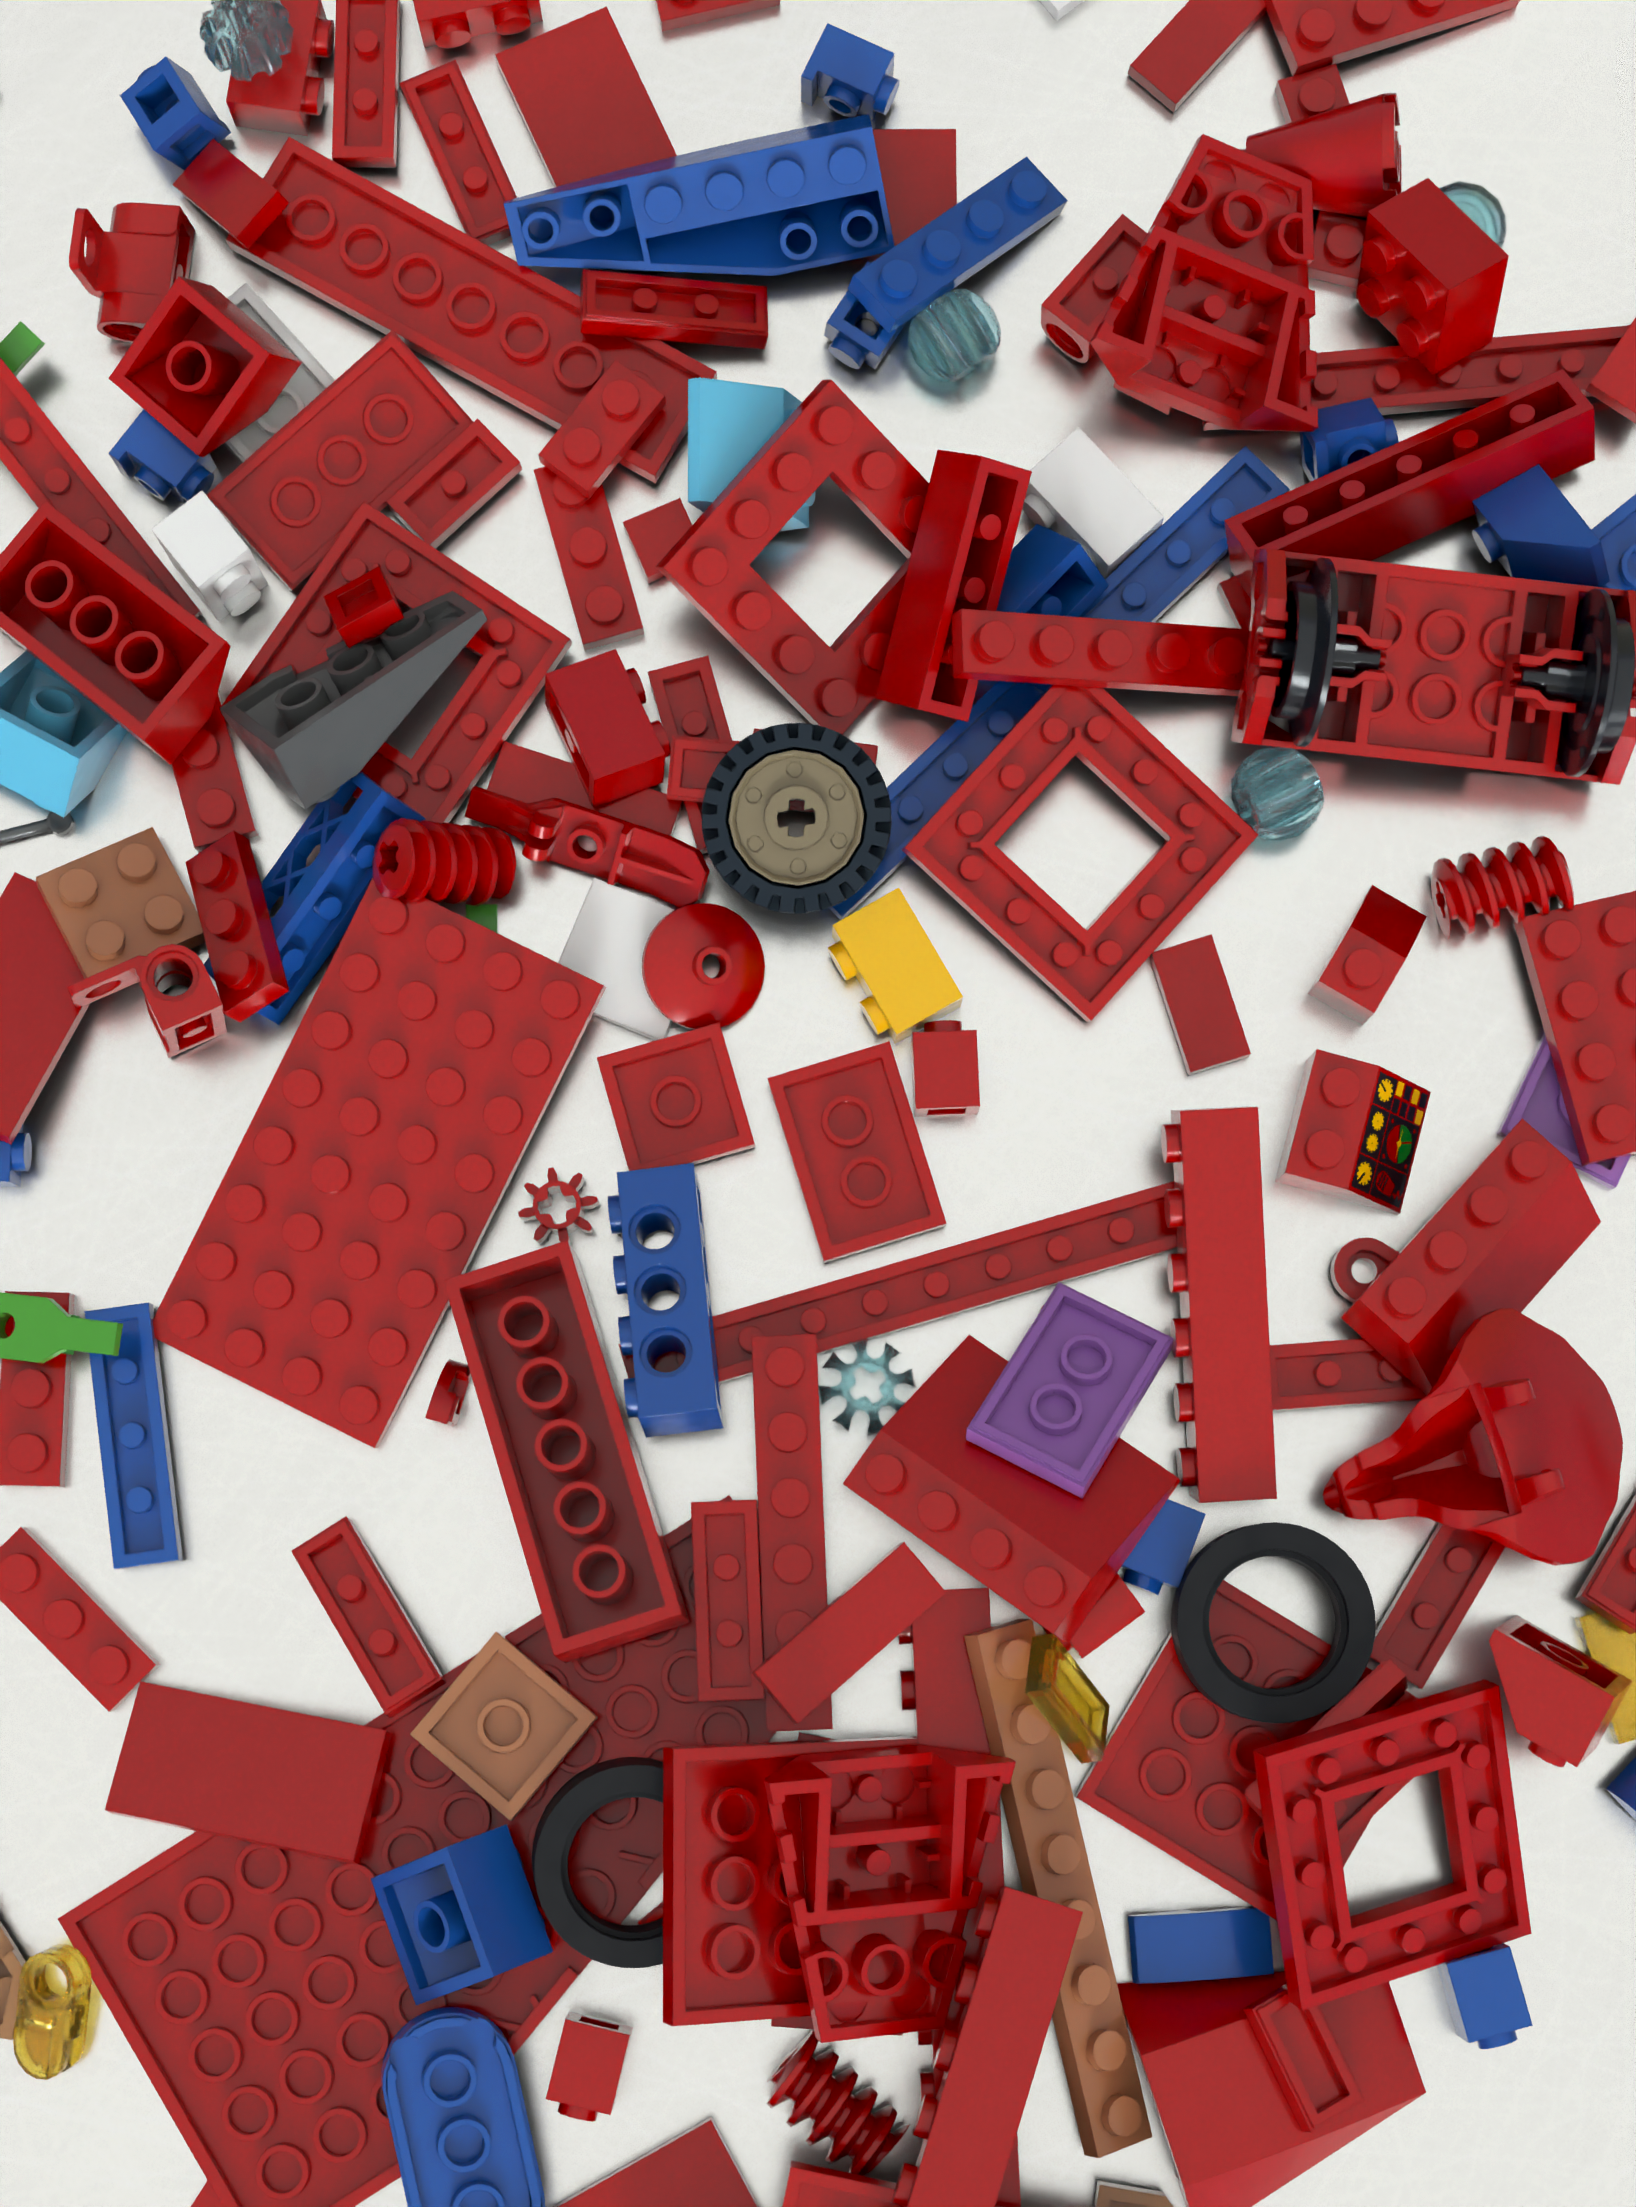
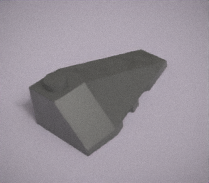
[219,591,487,810]

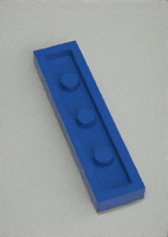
[847,156,1068,333]
[84,1302,183,1569]

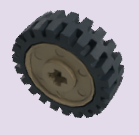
[701,723,892,914]

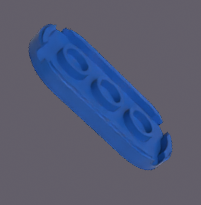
[381,2007,545,2207]

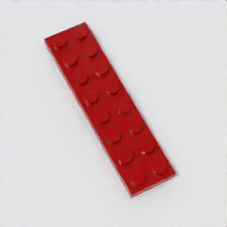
[226,137,717,484]

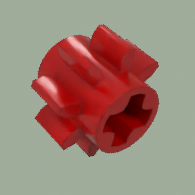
[518,1167,599,1244]

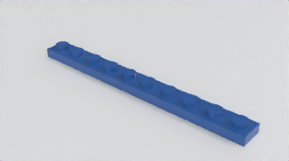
[829,446,1290,920]

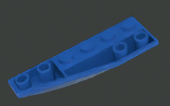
[504,114,895,276]

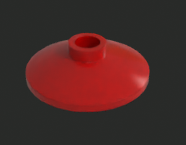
[642,903,765,1029]

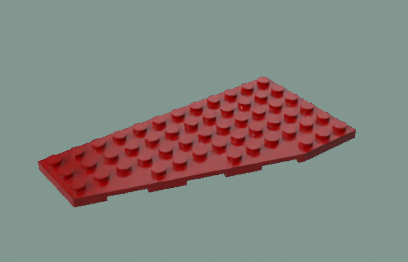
[58,1495,777,2207]

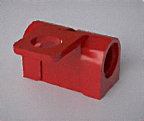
[69,203,195,343]
[1041,214,1147,363]
[68,944,227,1058]

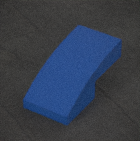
[1128,1906,1274,1984]

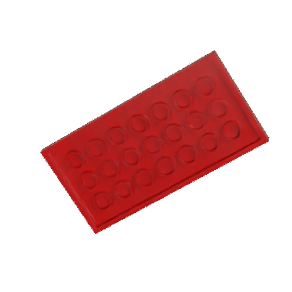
[153,878,606,1448]

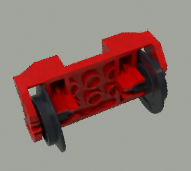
[1231,549,1636,785]

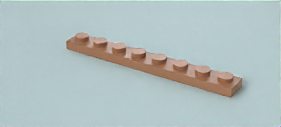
[964,1619,1153,2158]

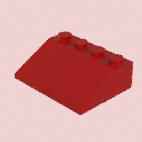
[843,1335,1181,1643]

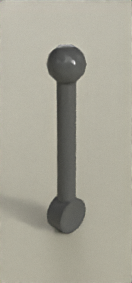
[0,811,74,844]

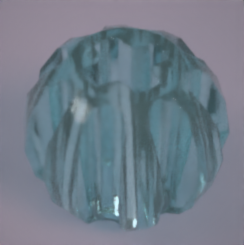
[200,0,294,82]
[908,289,1001,382]
[1231,746,1324,841]
[819,1338,916,1436]

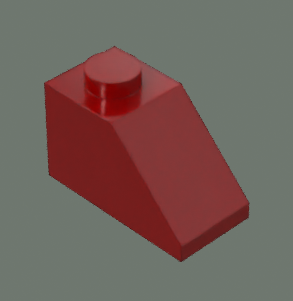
[1308,885,1427,1025]

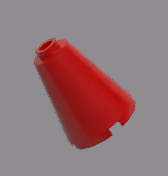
[1240,93,1402,218]

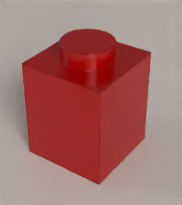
[911,1020,980,1117]
[546,2011,633,2121]

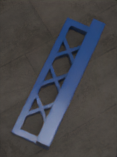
[204,771,426,1025]

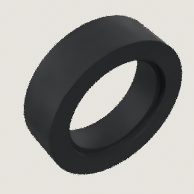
[1171,1522,1376,1723]
[532,1757,663,1968]

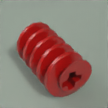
[372,818,516,906]
[1431,836,1574,939]
[767,2030,910,2176]

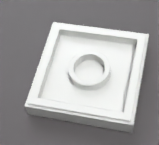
[558,877,674,1041]

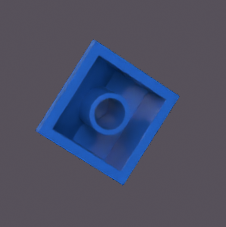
[371,1824,553,2005]

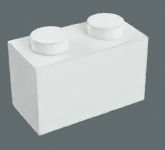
[1023,427,1164,579]
[152,490,268,622]

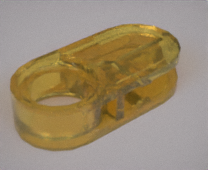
[13,1944,92,2080]

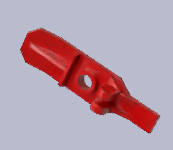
[465,786,710,908]

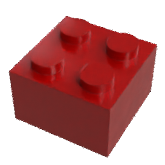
[1356,178,1509,375]

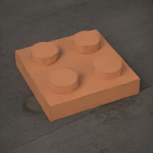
[36,827,205,979]
[410,1632,598,1821]

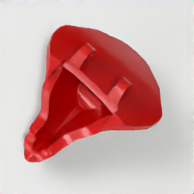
[1322,1308,1623,1566]

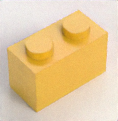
[828,888,963,1044]

